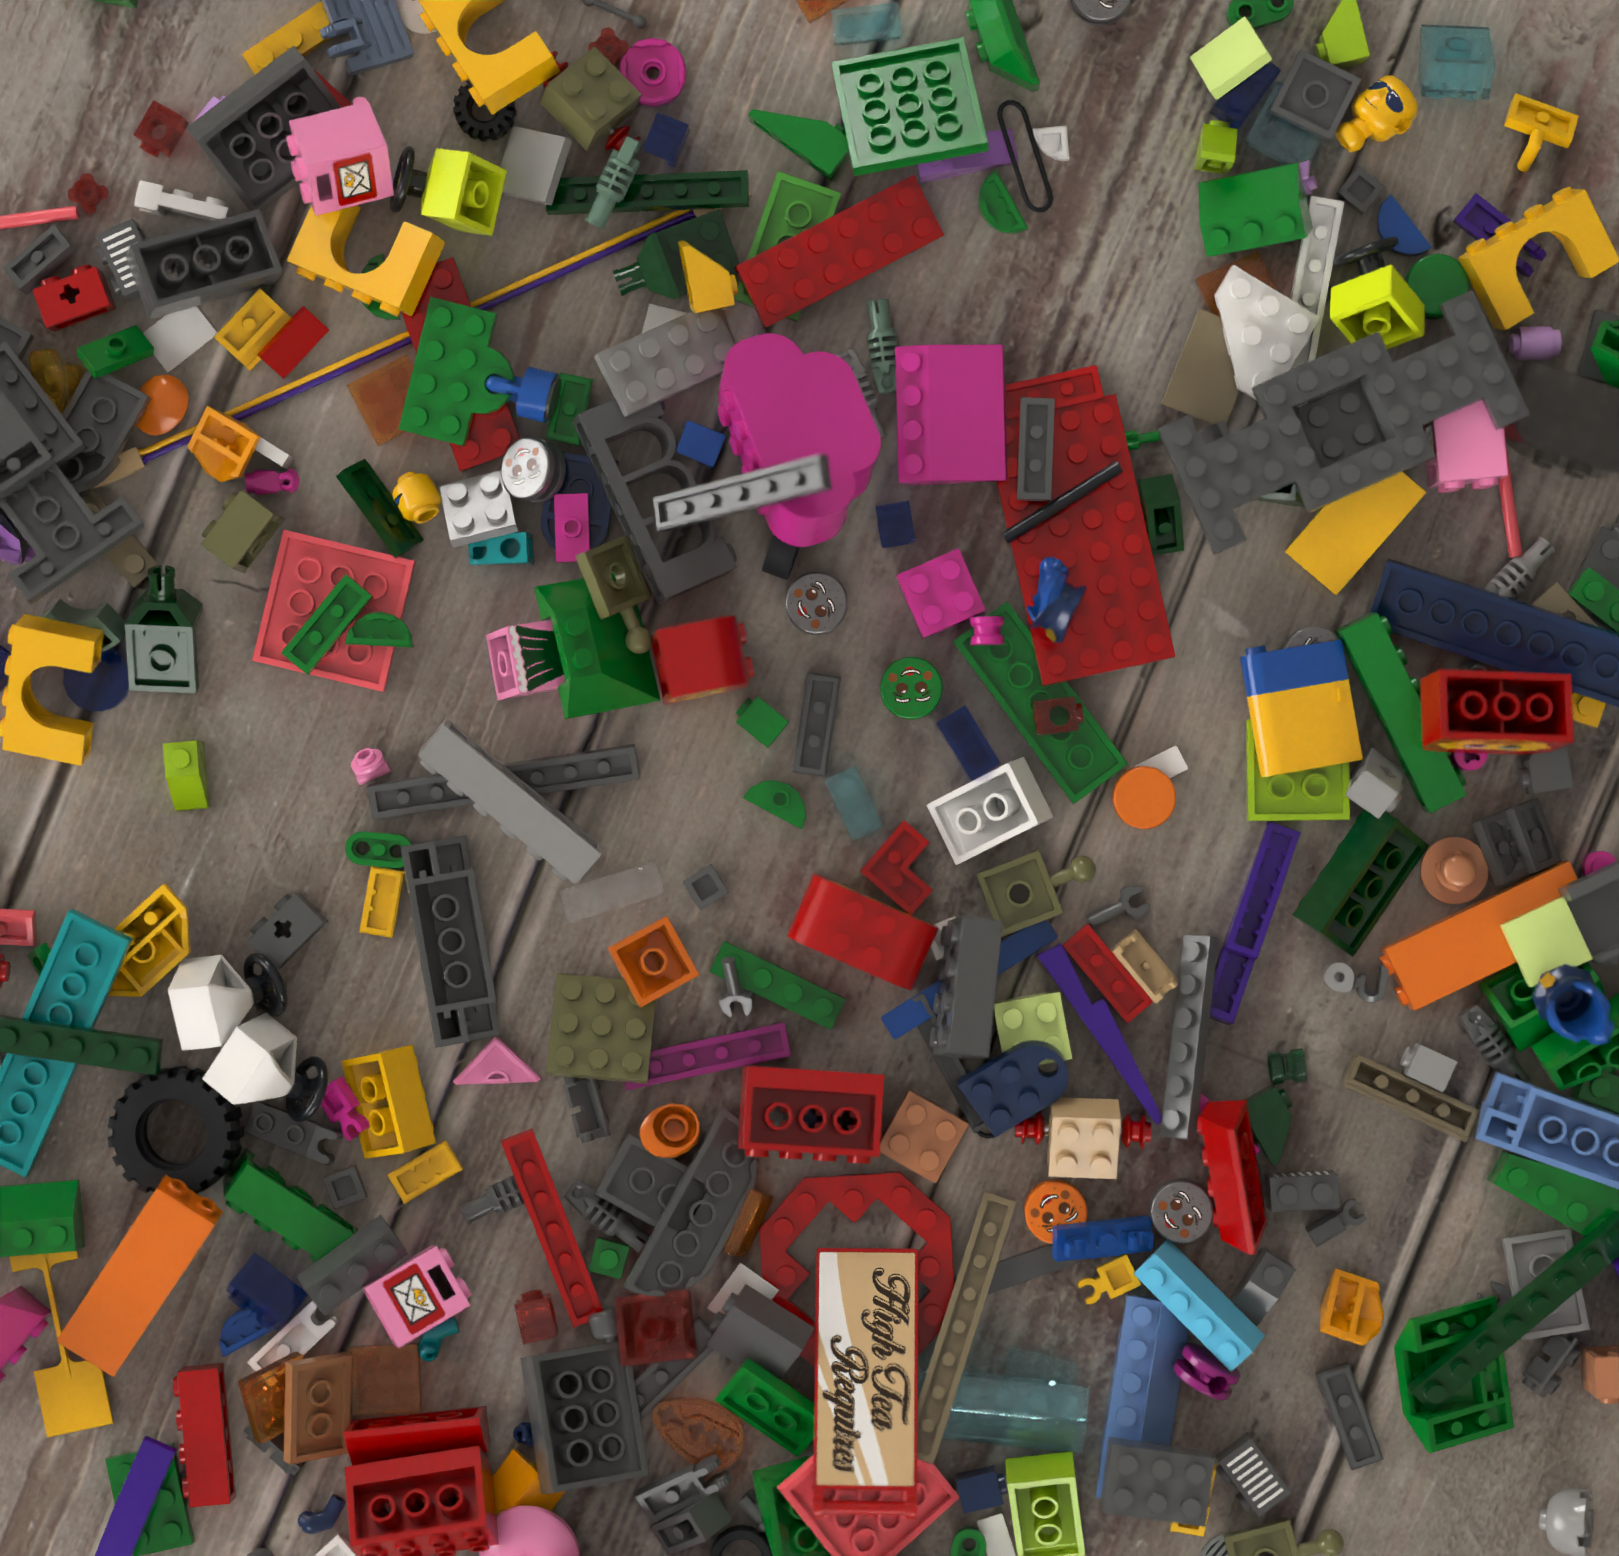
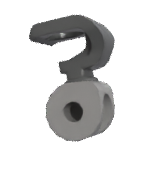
[1322,961,1389,1003]

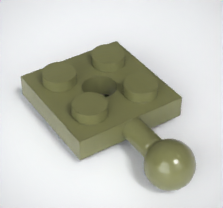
[575,535,652,654]
[976,850,1096,937]
[1223,1518,1344,1556]

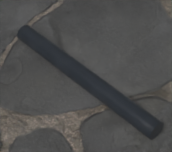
[1001,461,1123,544]

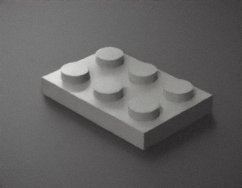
[1501,1228,1590,1341]

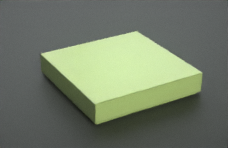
[1190,16,1272,100]
[1500,897,1593,987]

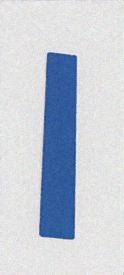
[881,920,1058,1039]

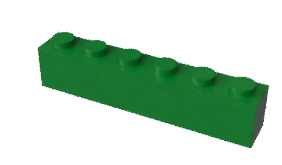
[1335,612,1466,813]

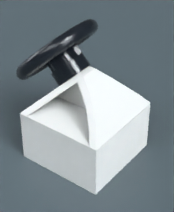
[168,953,287,1050]
[202,1012,328,1122]

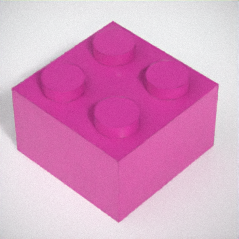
[896,548,986,639]

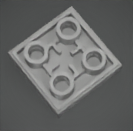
[500,126,572,206]

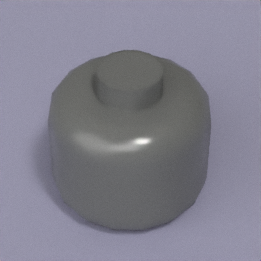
[588,1306,625,1343]

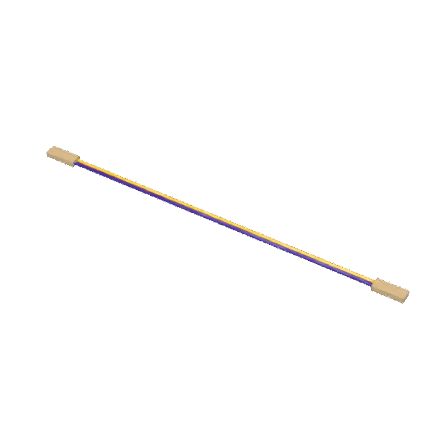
[90,192,751,491]

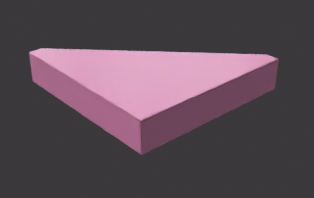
[453,1036,542,1085]

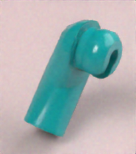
[418,1317,460,1362]

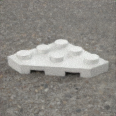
[1214,265,1320,401]

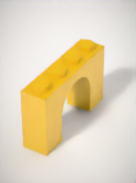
[418,0,560,115]
[1458,187,1619,330]
[286,205,445,317]
[0,614,104,766]

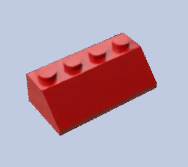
[1197,1100,1267,1255]
[343,1406,491,1466]

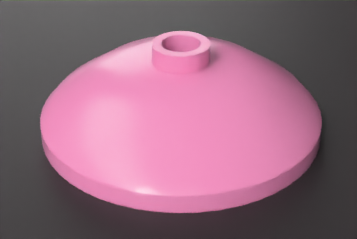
[479,1505,580,1556]

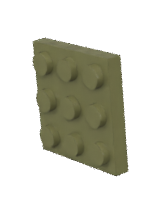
[546,973,657,1084]

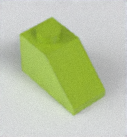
[1315,0,1370,69]
[1194,120,1238,175]
[163,740,210,811]

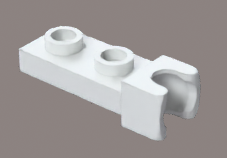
[134,180,234,222]
[247,1301,339,1387]

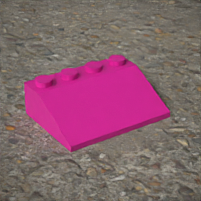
[895,345,1007,486]
[0,1286,52,1383]

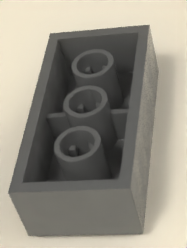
[126,208,283,320]
[929,916,1003,1060]

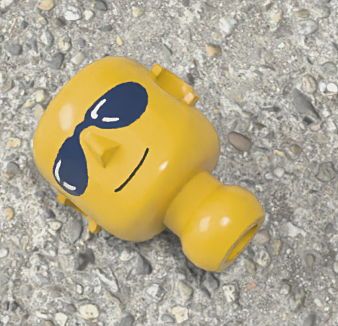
[1335,75,1418,152]

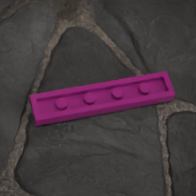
[624,1022,792,1090]

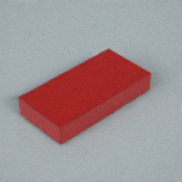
[257,306,329,379]

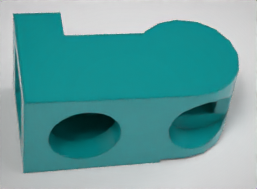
[468,532,534,566]

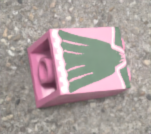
[486,620,566,701]

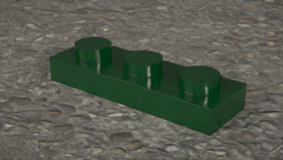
[336,459,424,558]

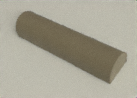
[1341,1053,1480,1142]

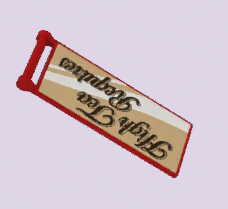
[813,1248,918,1519]

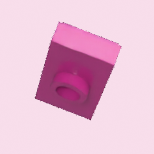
[554,493,590,563]

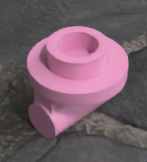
[351,748,391,785]

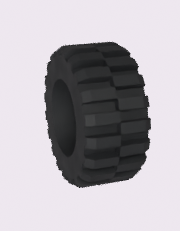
[108,1066,244,1194]

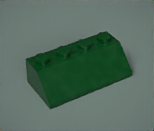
[1293,809,1429,957]

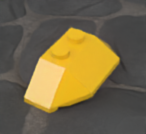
[108,883,191,997]

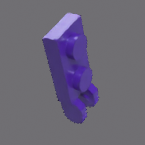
[1453,193,1547,278]

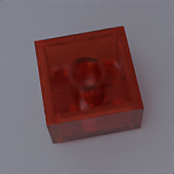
[614,1289,698,1367]

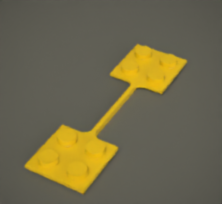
[9,1250,114,1437]

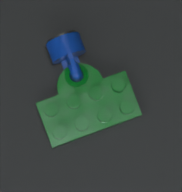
[398,297,561,446]

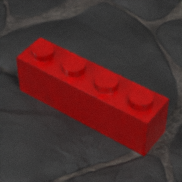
[173,1363,236,1508]

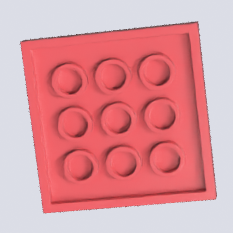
[252,529,416,692]
[777,1455,960,1556]

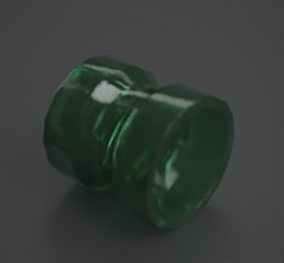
[1267,1048,1307,1085]

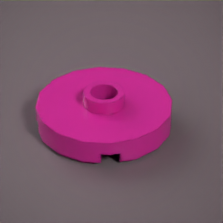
[619,38,687,107]

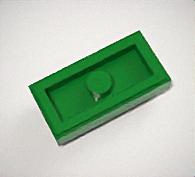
[77,325,154,379]
[546,372,594,447]

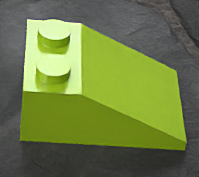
[1005,1451,1086,1556]

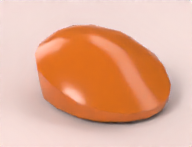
[136,374,189,436]
[639,1103,701,1158]

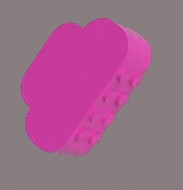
[717,333,881,547]

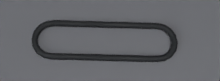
[997,100,1053,212]

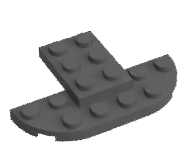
[595,1108,757,1296]

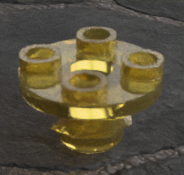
[29,348,85,414]

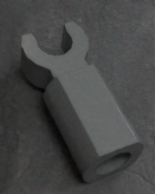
[1305,1198,1367,1247]

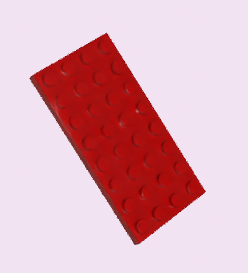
[996,394,1176,687]

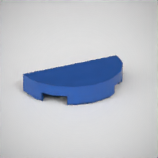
[1377,195,1432,255]
[219,1306,284,1357]

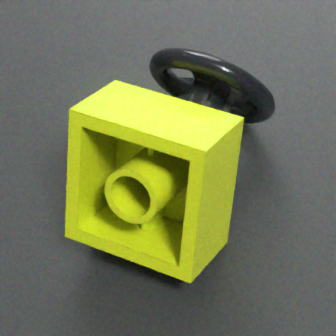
[390,146,507,236]
[1330,236,1425,349]

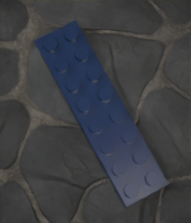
[1370,558,1619,707]

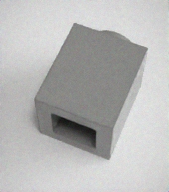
[1400,1042,1458,1093]

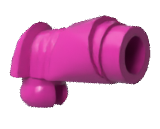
[245,468,300,495]

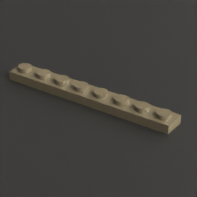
[917,1191,1017,1465]

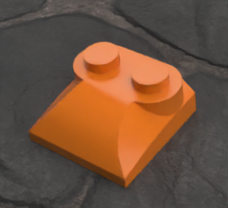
[607,916,699,1008]

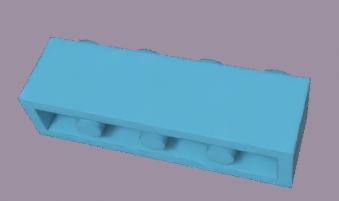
[1134,1240,1265,1372]

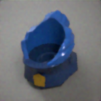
[1027,557,1087,644]
[1532,964,1615,1045]

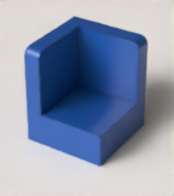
[676,420,726,468]

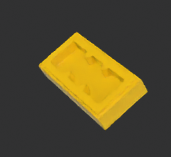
[359,866,405,938]
[387,1140,464,1204]

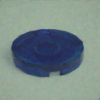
[63,648,129,712]

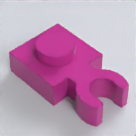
[321,1076,370,1141]

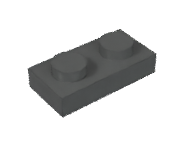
[3,224,77,295]

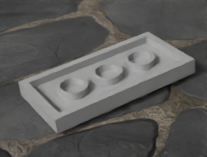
[594,309,735,417]

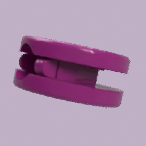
[1173,1343,1240,1400]

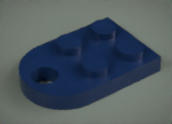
[541,452,619,550]
[958,1040,1068,1137]

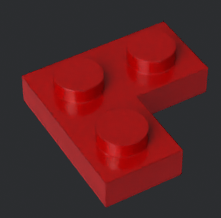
[860,820,933,915]

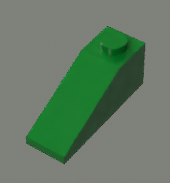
[748,109,849,180]

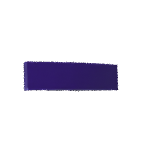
[95,1436,177,1556]

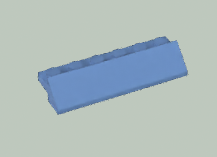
[1475,1071,1619,1189]
[1095,1294,1188,1498]

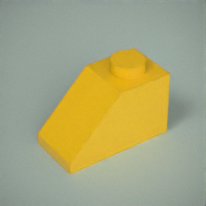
[677,240,738,313]

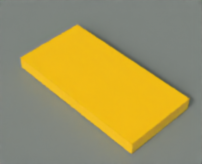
[1285,472,1427,595]

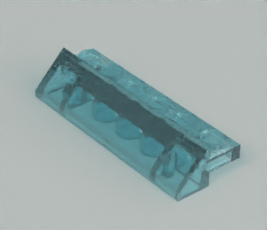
[918,1368,1090,1453]

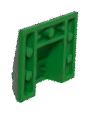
[534,573,661,720]
[1394,1295,1514,1453]

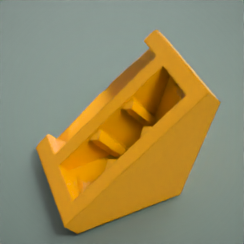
[187,406,261,482]
[1320,1268,1384,1346]
[493,1448,566,1515]

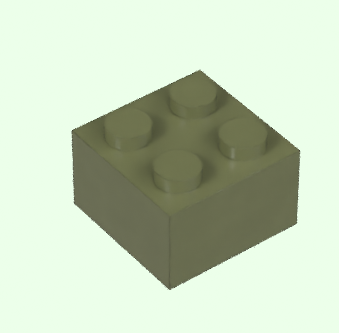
[200,490,285,573]

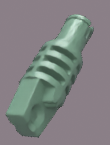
[585,136,641,229]
[867,299,899,395]

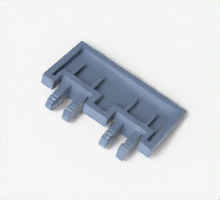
[319,0,414,76]

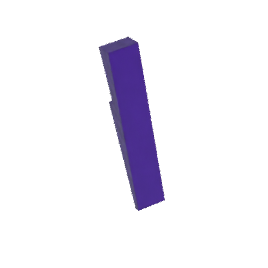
[1210,821,1301,1025]
[1036,943,1162,1125]

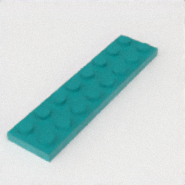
[0,908,133,1178]

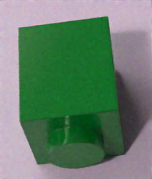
[736,696,789,748]

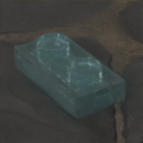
[831,3,902,46]
[824,766,884,841]

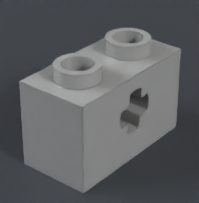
[1345,748,1405,819]

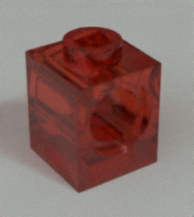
[134,100,189,158]
[1032,696,1084,736]
[514,1289,559,1344]

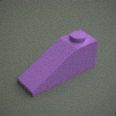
[916,129,1019,184]

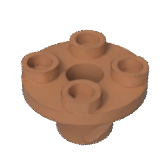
[1420,837,1489,904]

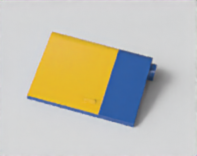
[1240,639,1363,777]

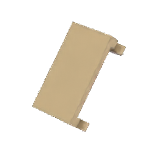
[1110,929,1178,1004]

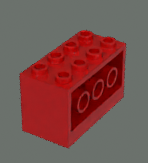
[737,1066,884,1164]
[345,1446,499,1556]

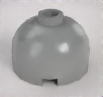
[1539,1488,1594,1556]

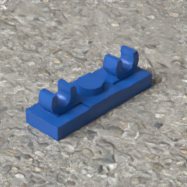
[1052,1215,1154,1262]

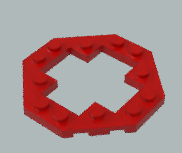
[759,1171,954,1368]

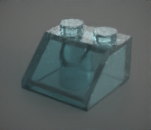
[1418,24,1496,101]

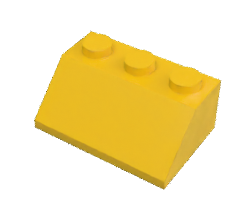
[341,1044,436,1159]

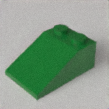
[752,1454,831,1556]

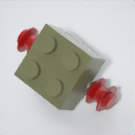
[539,46,642,152]

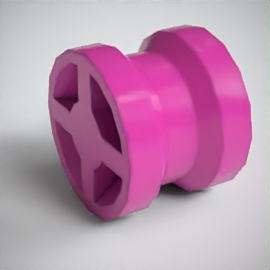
[970,616,1004,646]
[1450,753,1488,771]

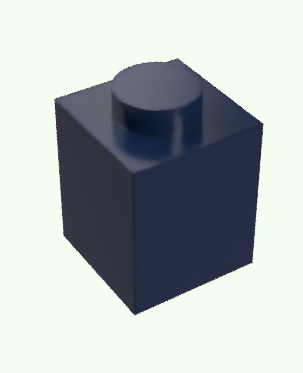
[955,1465,1008,1514]

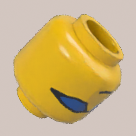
[392,471,442,523]

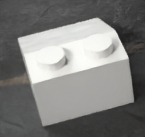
[926,757,1053,865]

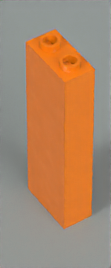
[1379,861,1578,1011]
[56,1175,223,1377]

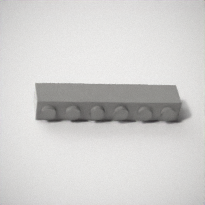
[418,718,603,885]

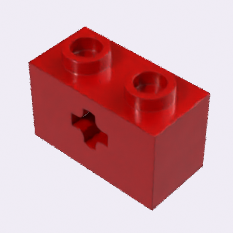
[33,265,116,332]

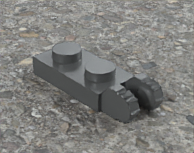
[635,1454,733,1523]

